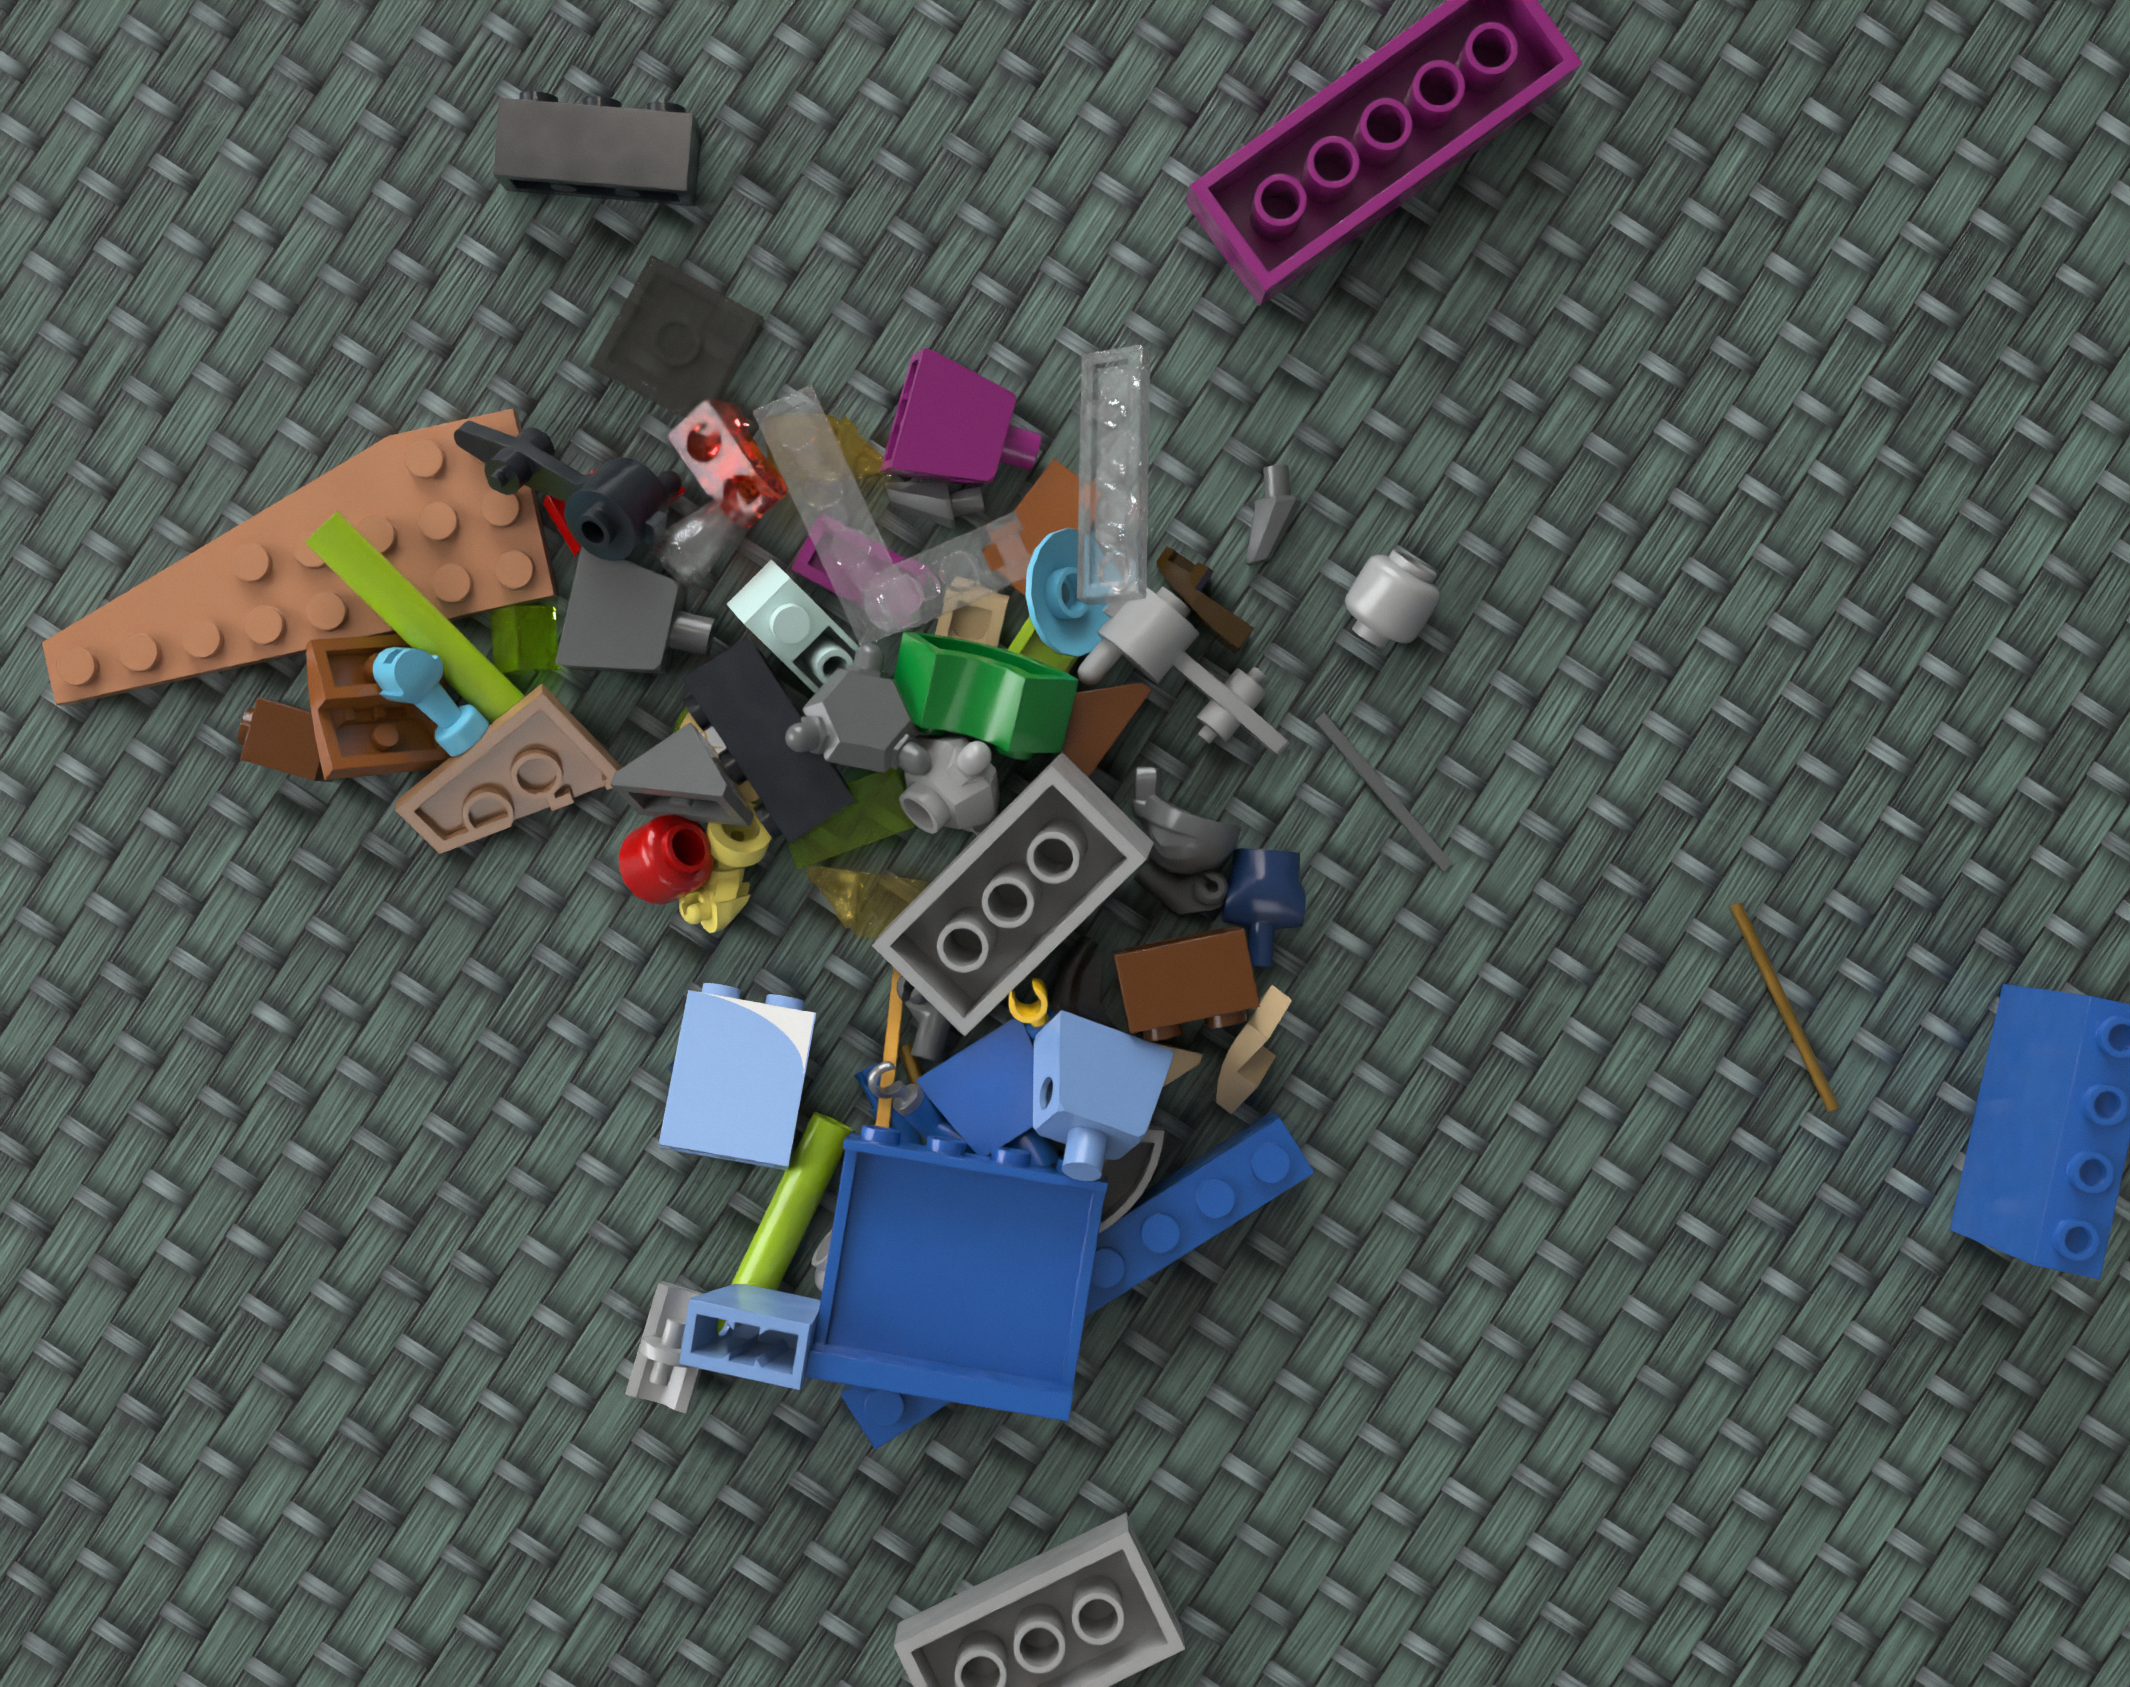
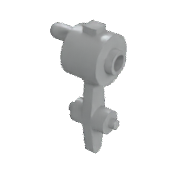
[1078,583,1290,757]

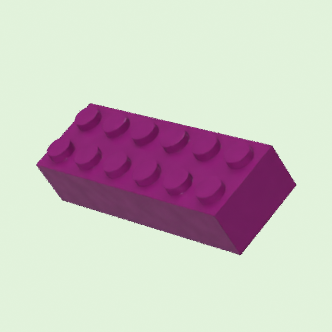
[1186,0,1582,307]

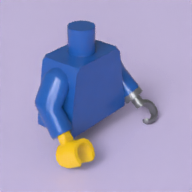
[868,978,1059,1167]

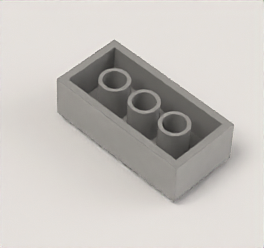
[872,752,1154,1036]
[894,1513,1185,1687]

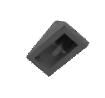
[610,722,754,827]

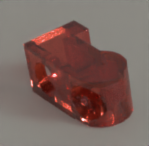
[667,398,788,528]

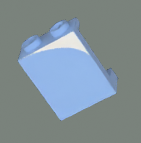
[659,983,816,1170]

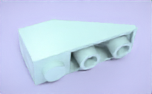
[726,559,891,693]

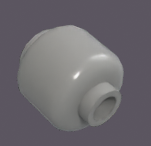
[1345,549,1441,648]

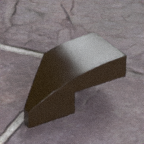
[1156,546,1254,653]

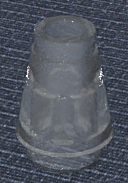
[651,494,747,587]

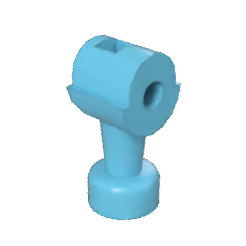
[372,647,489,757]

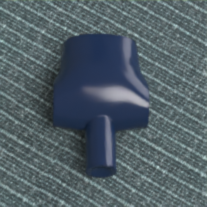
[1222,848,1306,968]

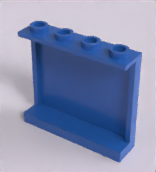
[1950,984,2130,1279]
[805,1125,1108,1421]

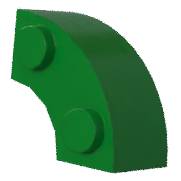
[893,632,1079,760]

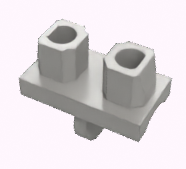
[625,1281,704,1414]

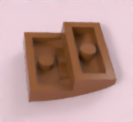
[306,634,451,780]

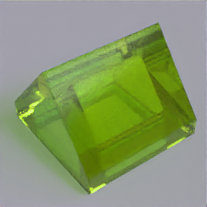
[490,605,560,675]

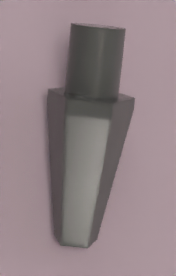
[1245,465,1302,566]
[883,481,985,529]

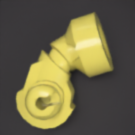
[679,801,771,933]

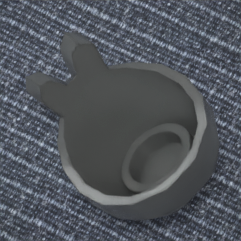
[1131,767,1242,874]

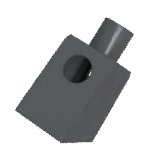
[555,546,716,674]

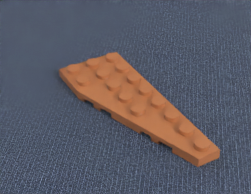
[42,408,559,706]

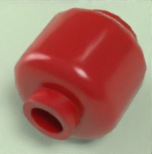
[619,813,715,905]

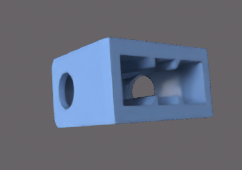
[1033,1010,1174,1181]
[679,1284,820,1390]

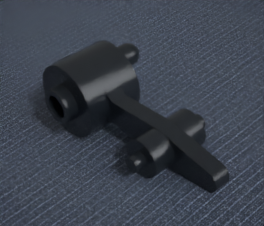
[454,421,682,561]

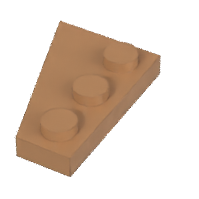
[395,683,623,854]

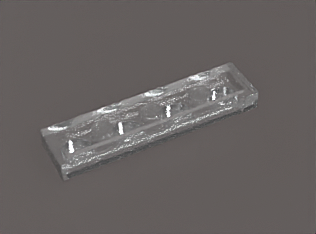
[1077,345,1150,605]
[752,385,920,646]

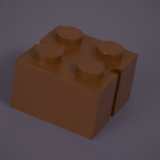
[1112,926,1260,1042]

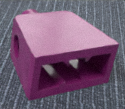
[880,348,1041,486]

